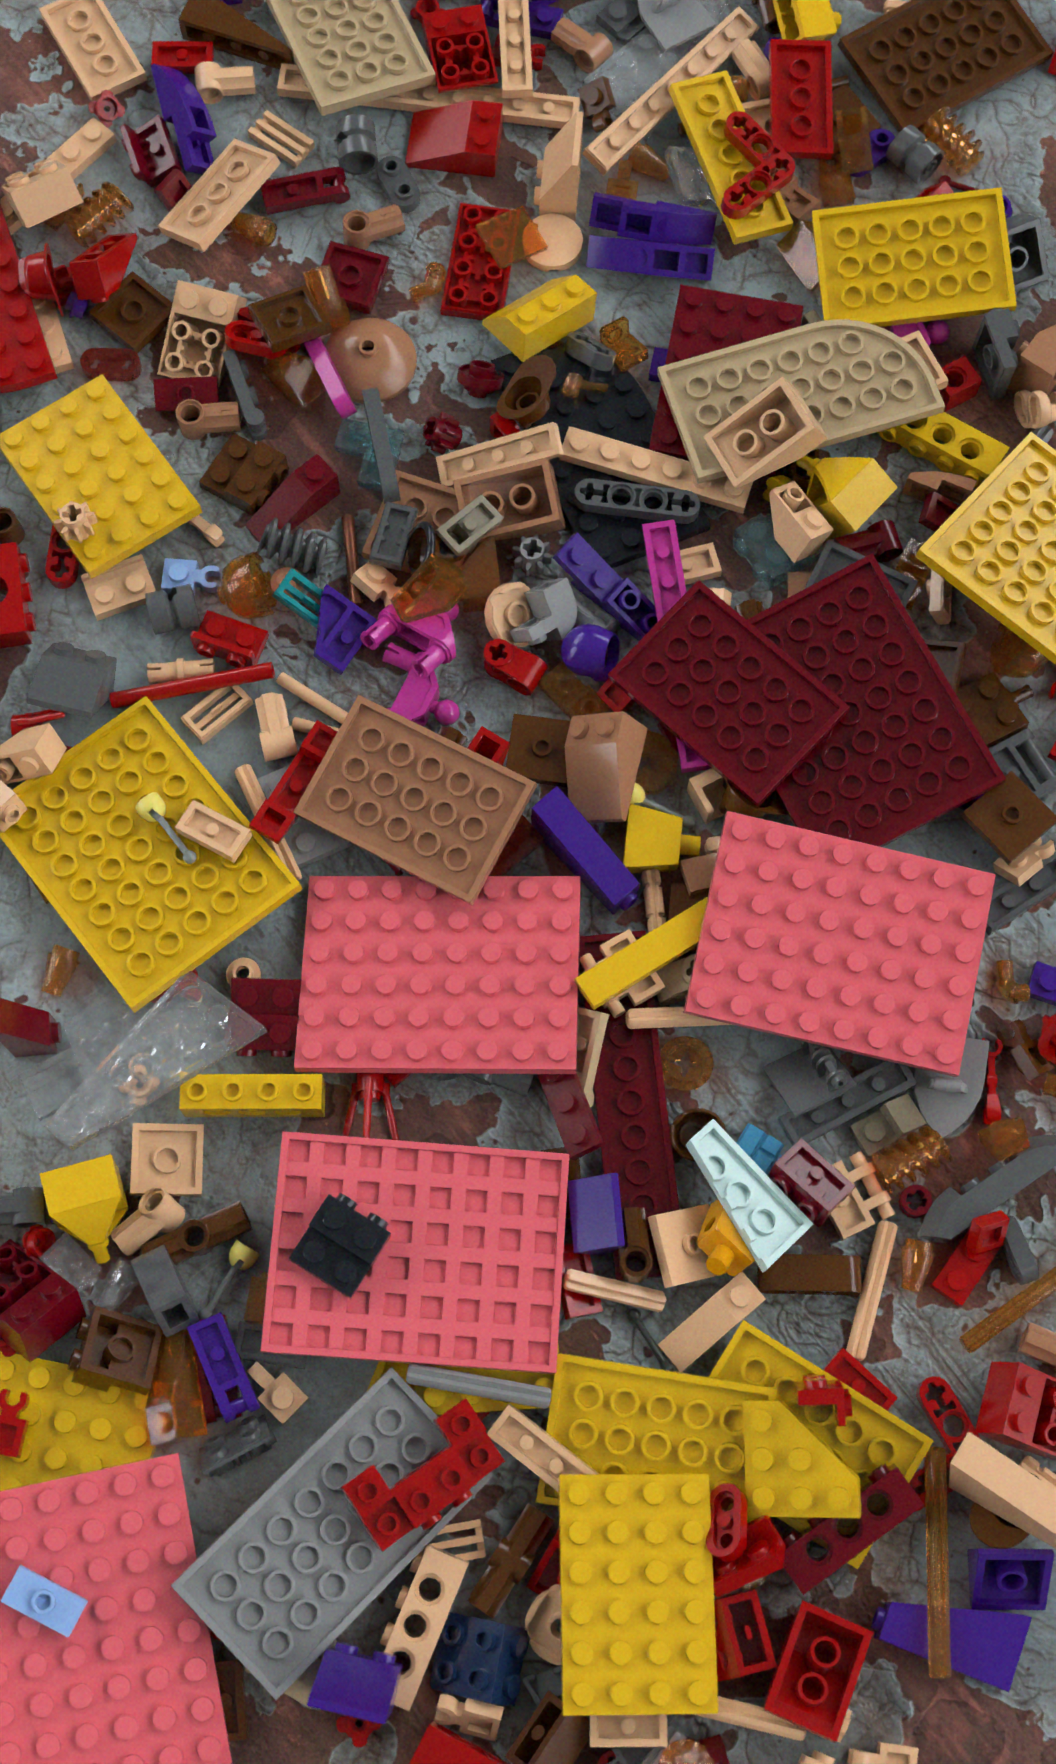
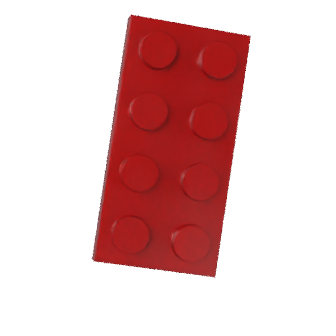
[769,39,833,159]

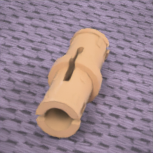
[147,658,216,684]

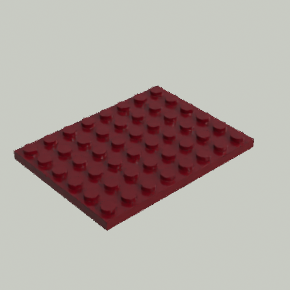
[747,553,1006,847]

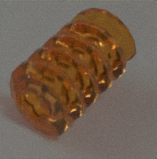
[920,106,984,176]
[64,181,135,249]
[871,1125,953,1195]

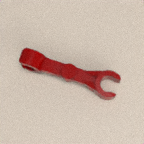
[981,1038,1003,1125]

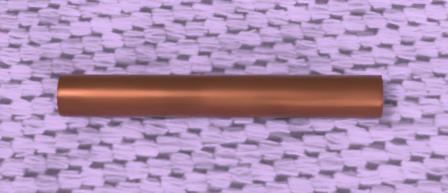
[341,515,363,607]

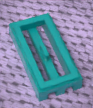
[272,568,322,629]

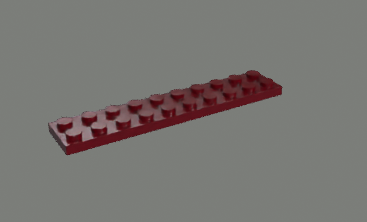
[579,930,680,1281]

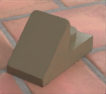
[435,494,504,557]
[848,1094,927,1159]

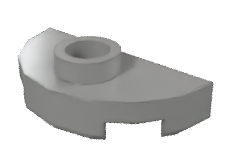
[570,585,620,632]

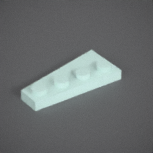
[686,1119,813,1273]

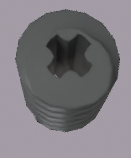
[256,517,328,578]

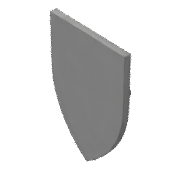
[638,0,716,52]
[914,1038,990,1139]

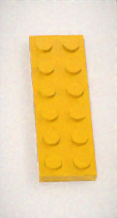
[669,70,793,245]

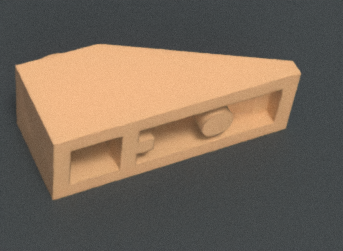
[657,1271,766,1373]

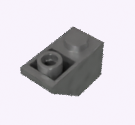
[131,1245,199,1337]

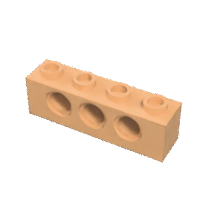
[380,1544,469,1711]

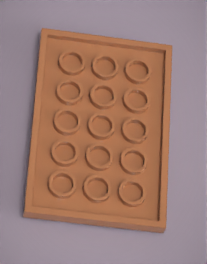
[293,695,537,906]

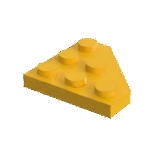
[743,1400,861,1518]

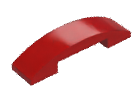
[249,720,337,844]

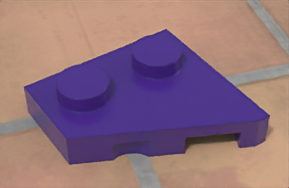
[314,584,378,675]

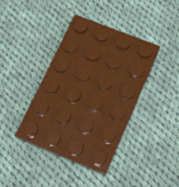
[837,0,1054,132]

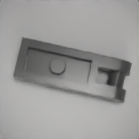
[222,349,268,441]

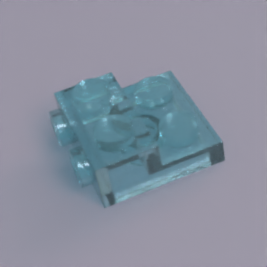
[732,512,823,589]

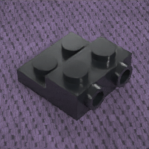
[289,1193,391,1299]

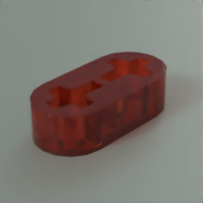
[80,348,142,382]

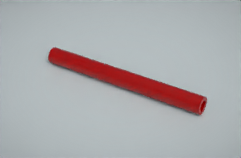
[109,662,275,709]

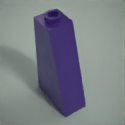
[531,786,640,915]
[871,1602,1032,1692]

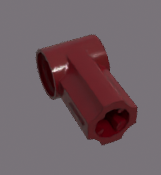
[834,520,903,562]

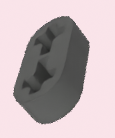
[564,332,617,371]
[1001,1215,1039,1285]

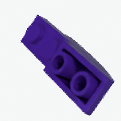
[150,63,217,175]
[589,192,718,245]
[586,235,715,281]
[552,532,657,641]

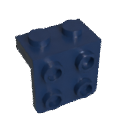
[430,1612,528,1706]

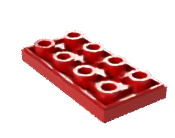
[440,203,521,320]

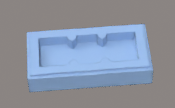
[0,1565,89,1638]

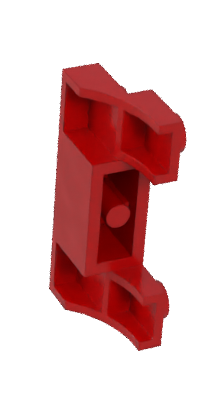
[341,1398,505,1551]

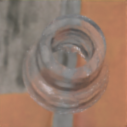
[96,1257,140,1312]

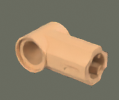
[731,38,770,101]
[195,61,256,104]
[255,692,298,762]
[110,1187,186,1256]

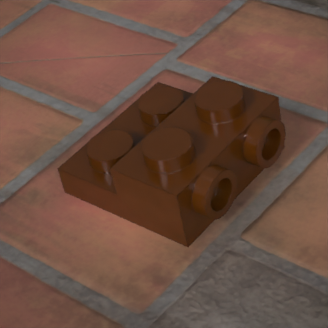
[199,432,289,516]
[68,1306,163,1395]

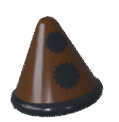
[408,521,464,577]

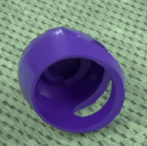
[561,623,620,682]

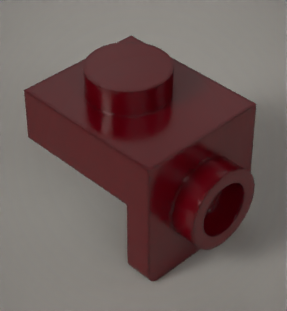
[918,491,960,532]

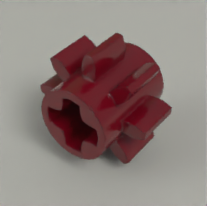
[423,412,462,455]

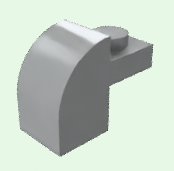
[510,577,577,645]

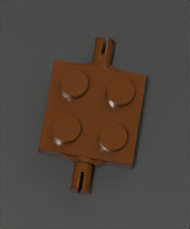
[957,671,1034,748]

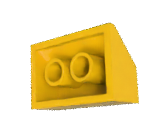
[482,274,597,362]

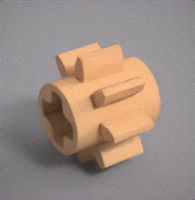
[54,500,98,543]

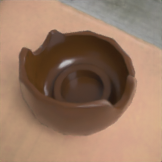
[669,1108,726,1162]

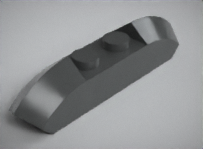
[920,1135,1056,1244]

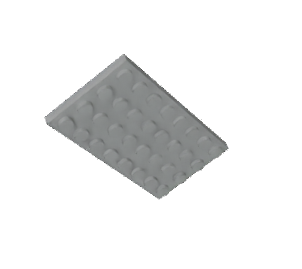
[170,1367,493,1700]

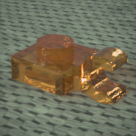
[606,160,639,200]

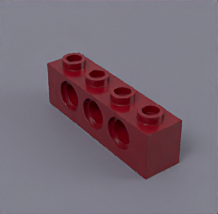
[782,1463,925,1595]

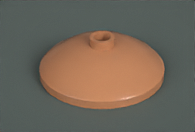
[325,318,417,404]

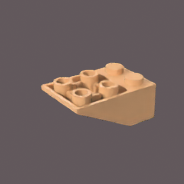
[157,280,247,387]

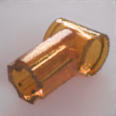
[302,264,350,330]

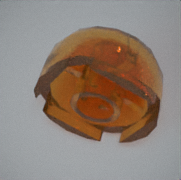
[217,552,277,619]
[990,623,1049,679]

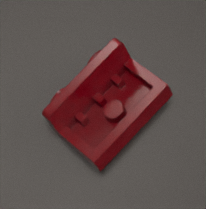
[120,115,182,188]

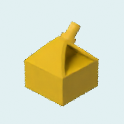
[796,455,898,541]
[39,1154,129,1264]

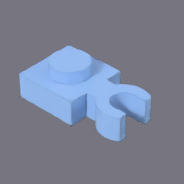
[161,558,221,596]

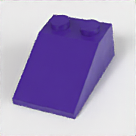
[307,1642,403,1724]

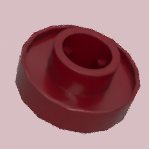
[457,360,504,398]

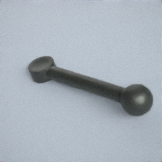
[627,1308,674,1371]

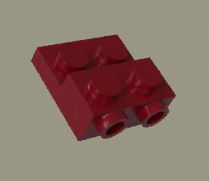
[228,977,301,1057]

